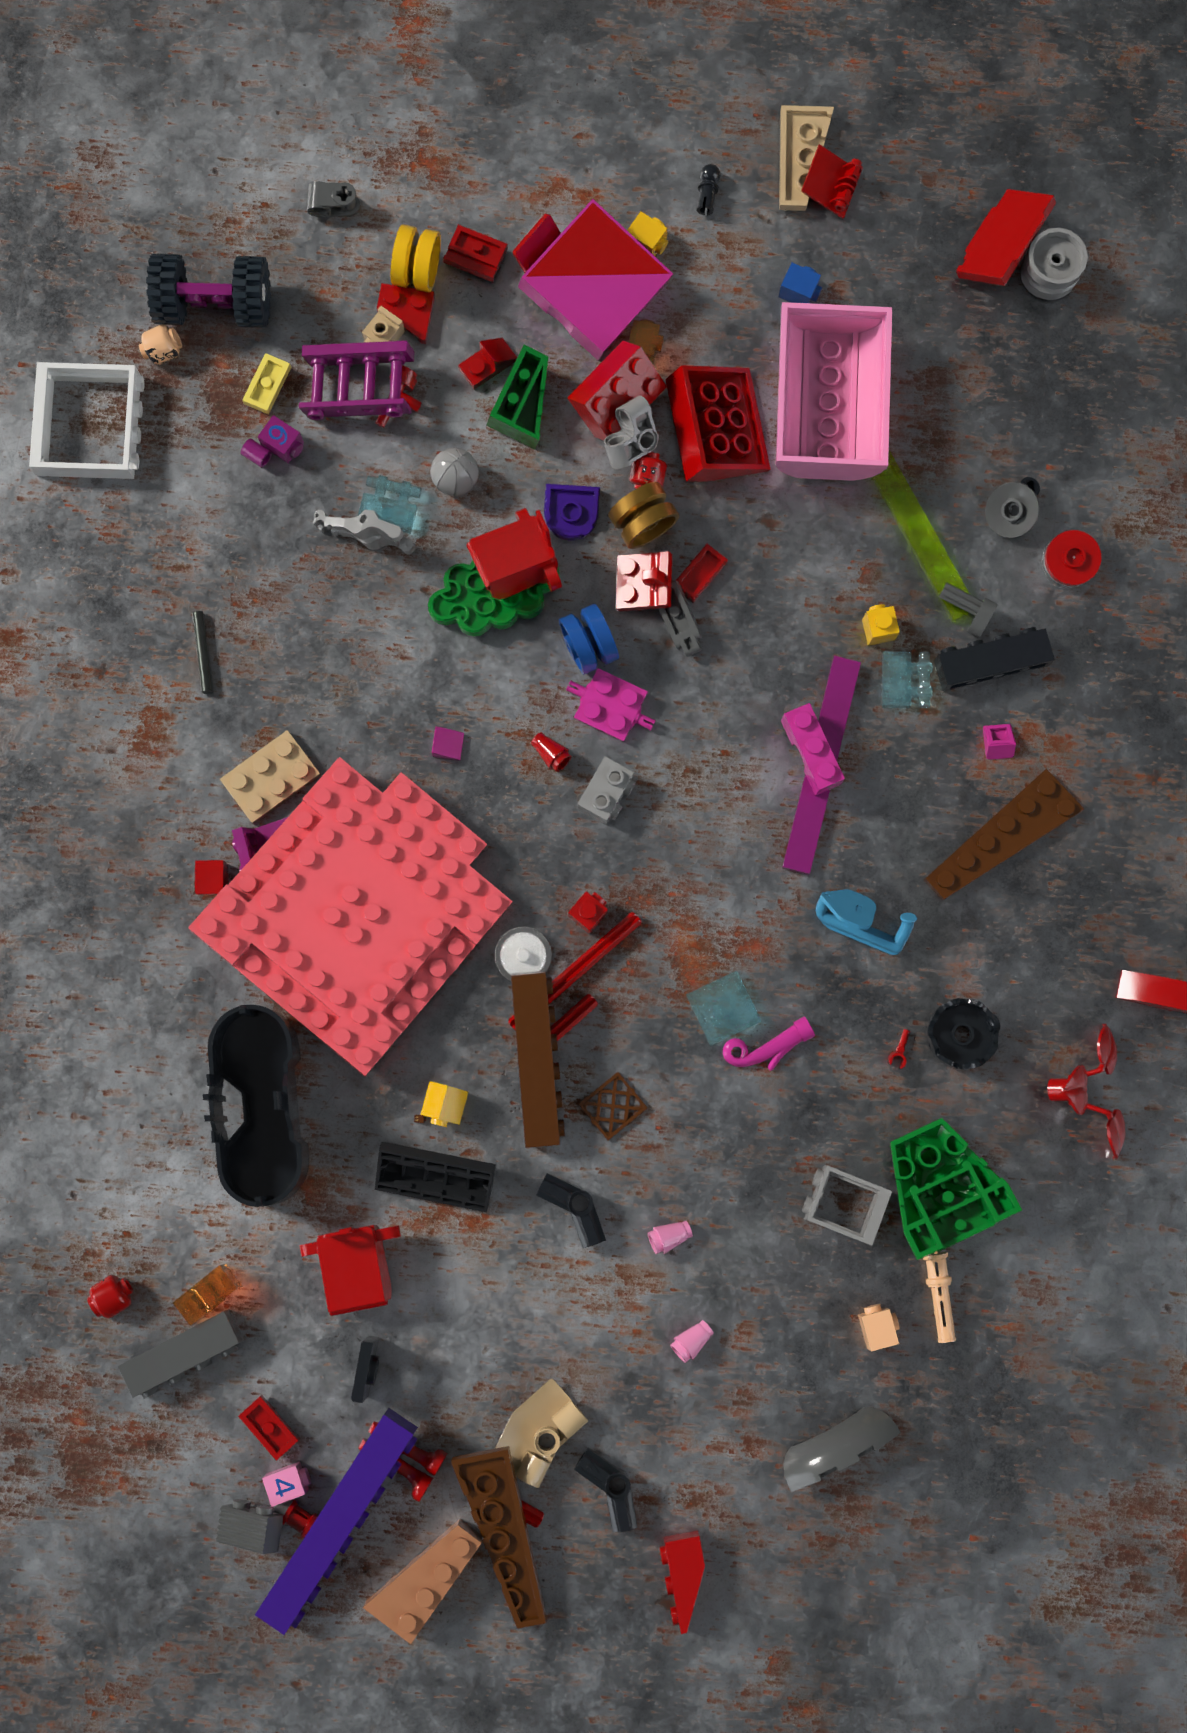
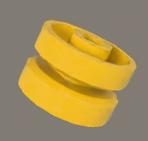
[390,224,441,293]

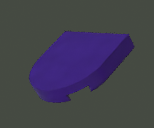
[544,484,600,541]

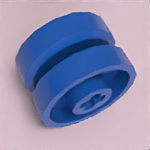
[559,603,619,675]

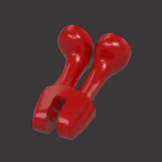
[358,1421,448,1502]

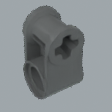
[307,181,360,218]

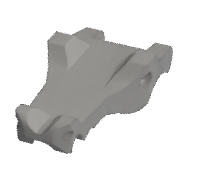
[313,509,416,555]

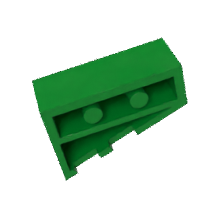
[486,344,548,450]

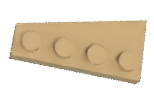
[779,105,834,211]

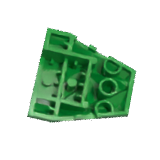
[890,1118,1022,1261]

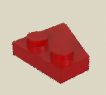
[377,283,435,344]

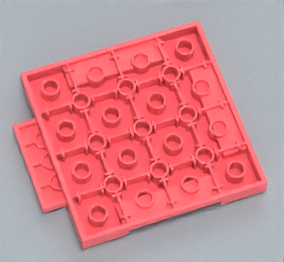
[188,757,513,1077]

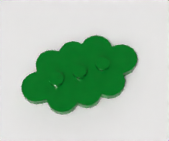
[428,561,560,636]

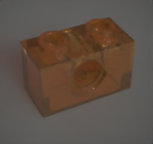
[173,1263,242,1326]

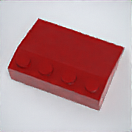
[665,365,771,482]

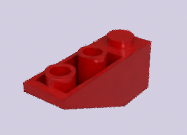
[659,1530,705,1634]

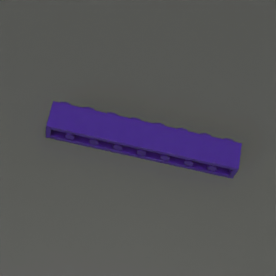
[255,1408,418,1635]

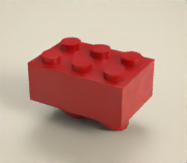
[567,341,667,441]

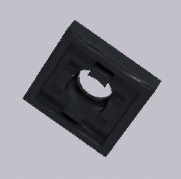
[351,1336,380,1403]

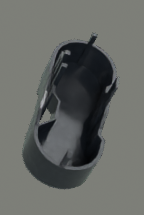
[203,1005,309,1207]

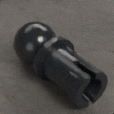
[696,164,721,215]

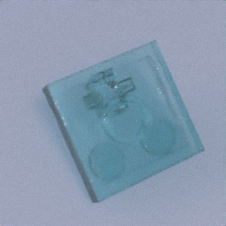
[686,971,762,1046]

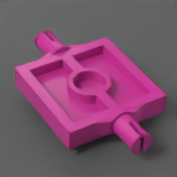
[566,668,656,742]

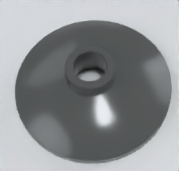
[985,482,1040,538]

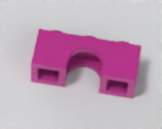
[781,703,845,796]

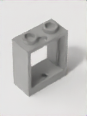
[802,1165,892,1246]

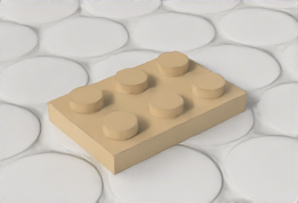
[220,730,321,825]

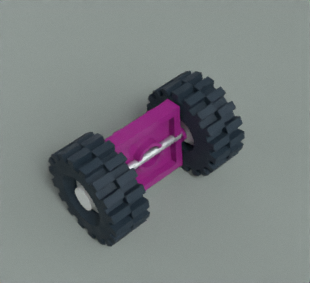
[146,254,271,327]

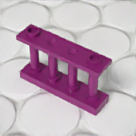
[299,340,415,421]

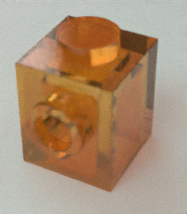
[629,319,664,364]

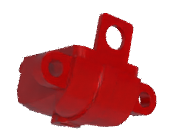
[466,508,562,600]
[299,1225,401,1316]

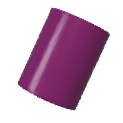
[240,438,272,468]

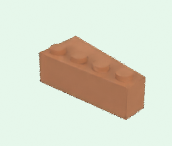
[363,1519,482,1644]

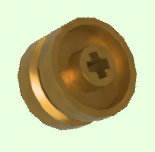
[608,482,679,549]

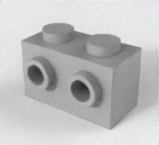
[577,757,636,825]

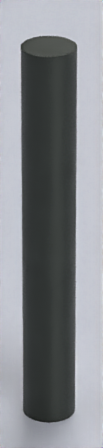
[192,611,213,694]

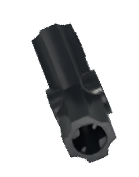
[536,1173,606,1249]
[574,1447,638,1533]

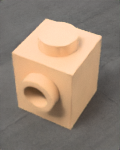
[858,1304,900,1351]

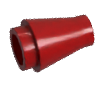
[531,732,572,772]

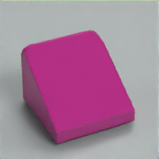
[983,724,1016,759]
[432,726,464,760]

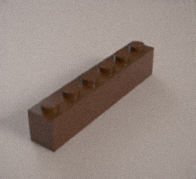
[511,971,565,1148]

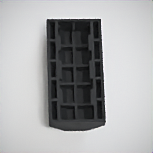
[375,1141,496,1213]

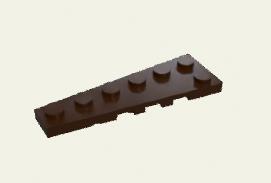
[924,768,1084,901]
[451,1446,547,1629]

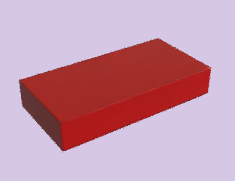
[676,543,728,603]

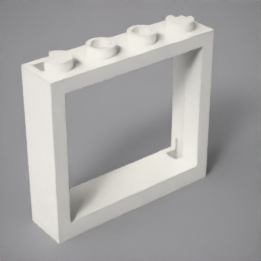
[29,362,144,479]

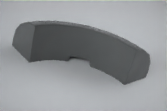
[784,1407,901,1492]

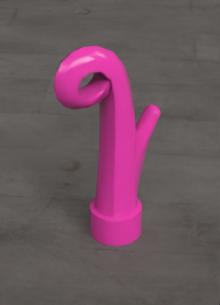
[723,1016,816,1071]

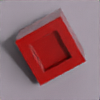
[195,860,228,895]

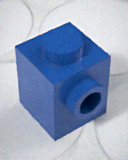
[778,263,823,303]

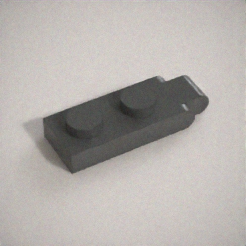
[659,580,703,657]

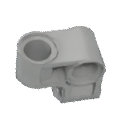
[604,396,659,469]

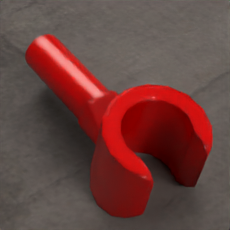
[888,1029,910,1069]

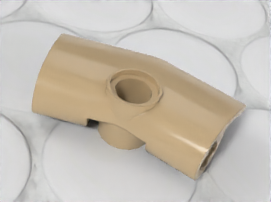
[495,1378,588,1488]

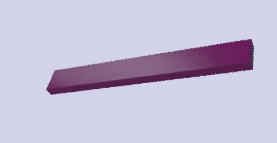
[782,656,861,875]

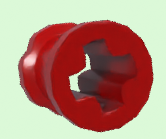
[282,1499,319,1539]

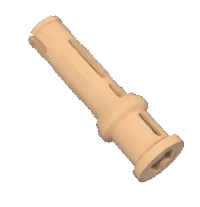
[923,1252,956,1343]

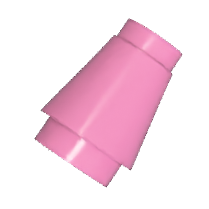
[648,1221,693,1254]
[670,1320,714,1363]

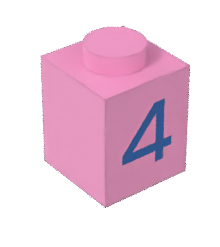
[262,1461,311,1507]

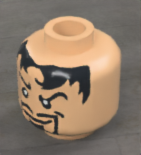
[139,324,182,365]

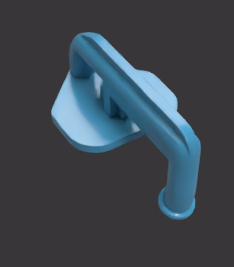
[815,889,917,955]

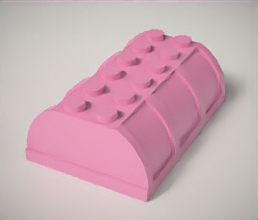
[776,302,892,481]

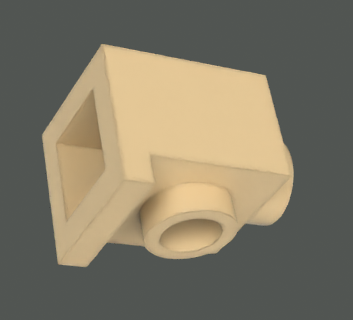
[362,306,405,343]

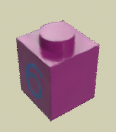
[257,415,304,464]

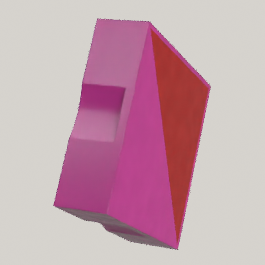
[518,199,673,360]

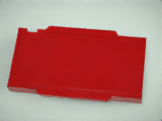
[956,189,1056,286]

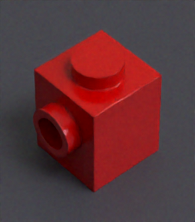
[568,891,608,934]

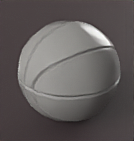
[430,447,479,496]

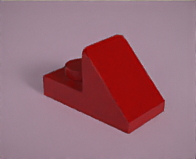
[458,337,517,390]

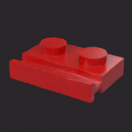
[443,224,508,282]

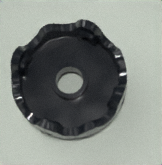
[926,998,1001,1070]

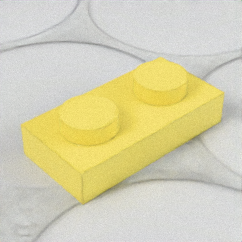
[242,353,291,415]

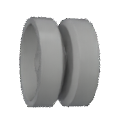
[1020,228,1088,300]

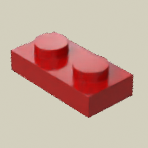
[238,1395,300,1461]

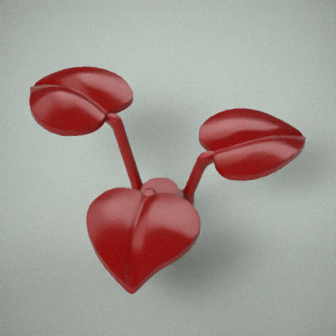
[1047,1024,1125,1159]

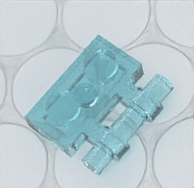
[358,475,422,534]
[882,651,933,708]

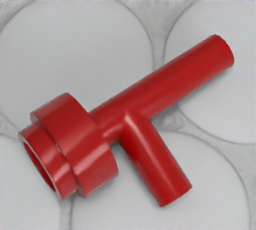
[375,365,422,428]

